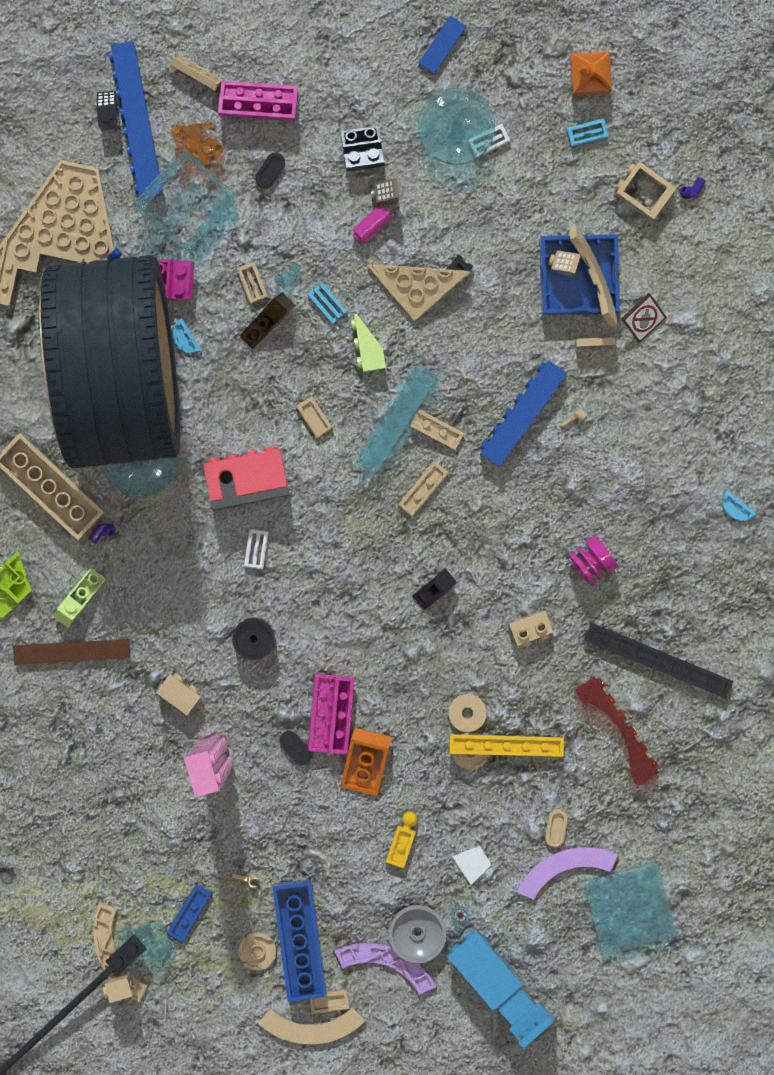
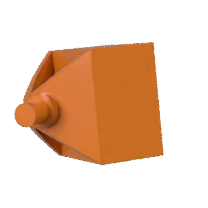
[569,52,612,97]

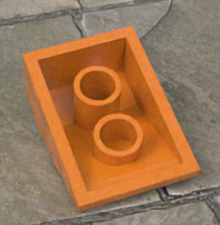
[340,728,392,796]

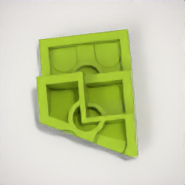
[0,551,32,619]

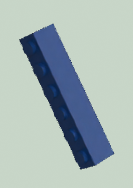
[480,360,567,467]

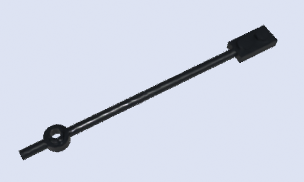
[0,935,147,1075]

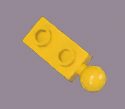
[386,812,417,868]

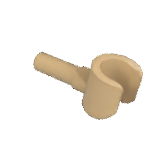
[561,409,587,428]
[232,873,259,888]

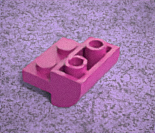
[157,259,195,301]

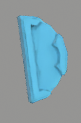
[172,318,201,354]
[722,490,757,521]

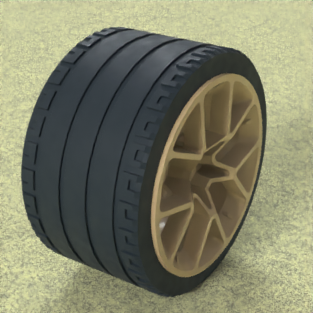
[39,255,180,468]

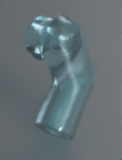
[274,264,300,287]

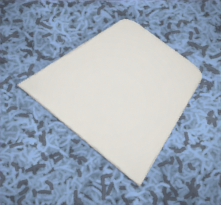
[452,846,491,885]

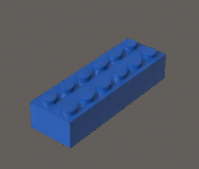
[272,879,327,1002]

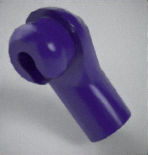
[679,177,706,199]
[88,523,116,544]

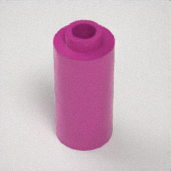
[352,204,393,244]

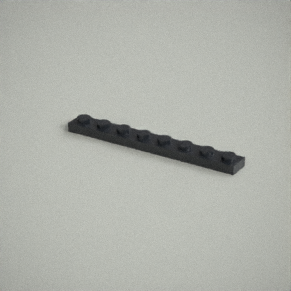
[584,623,733,698]

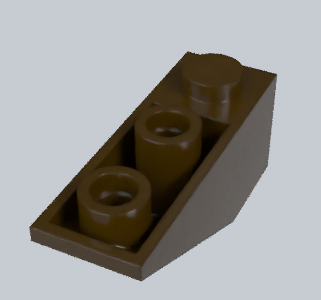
[239,292,296,349]

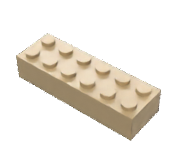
[0,433,107,540]

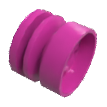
[569,535,619,586]

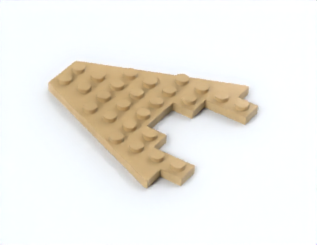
[0,160,114,306]

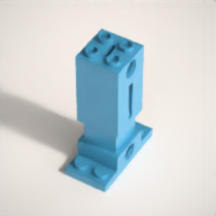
[447,930,556,1049]

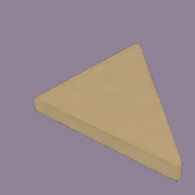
[367,264,470,322]

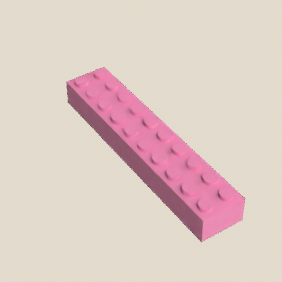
[184,734,234,798]

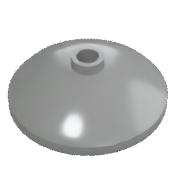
[389,905,447,963]

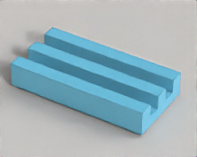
[566,118,609,148]
[308,283,347,324]

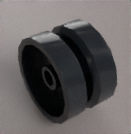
[232,617,276,660]

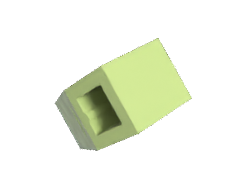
[351,314,386,373]
[53,568,106,628]

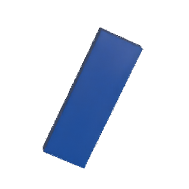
[418,16,466,74]
[166,883,212,943]

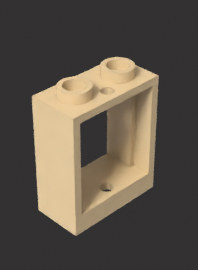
[615,161,676,222]

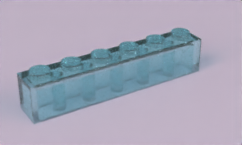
[356,364,438,474]

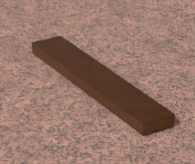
[13,639,130,665]

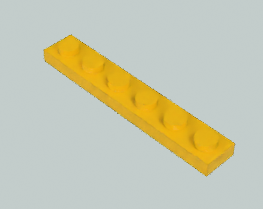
[449,734,564,757]

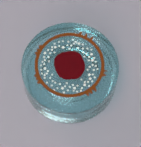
[451,905,470,925]

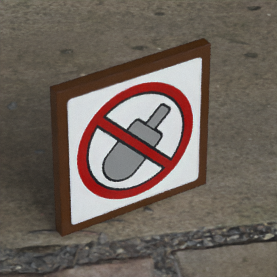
[621,293,667,343]

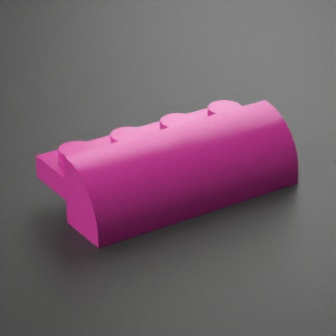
[218,81,298,121]
[307,674,355,754]

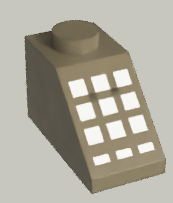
[371,178,399,206]

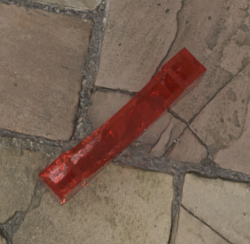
[574,676,659,785]

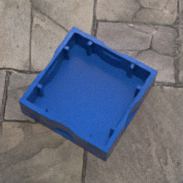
[539,234,620,315]

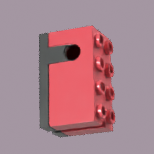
[204,446,290,510]

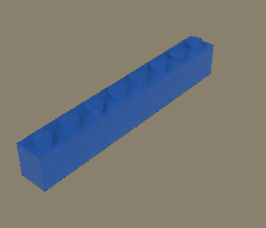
[108,41,164,199]

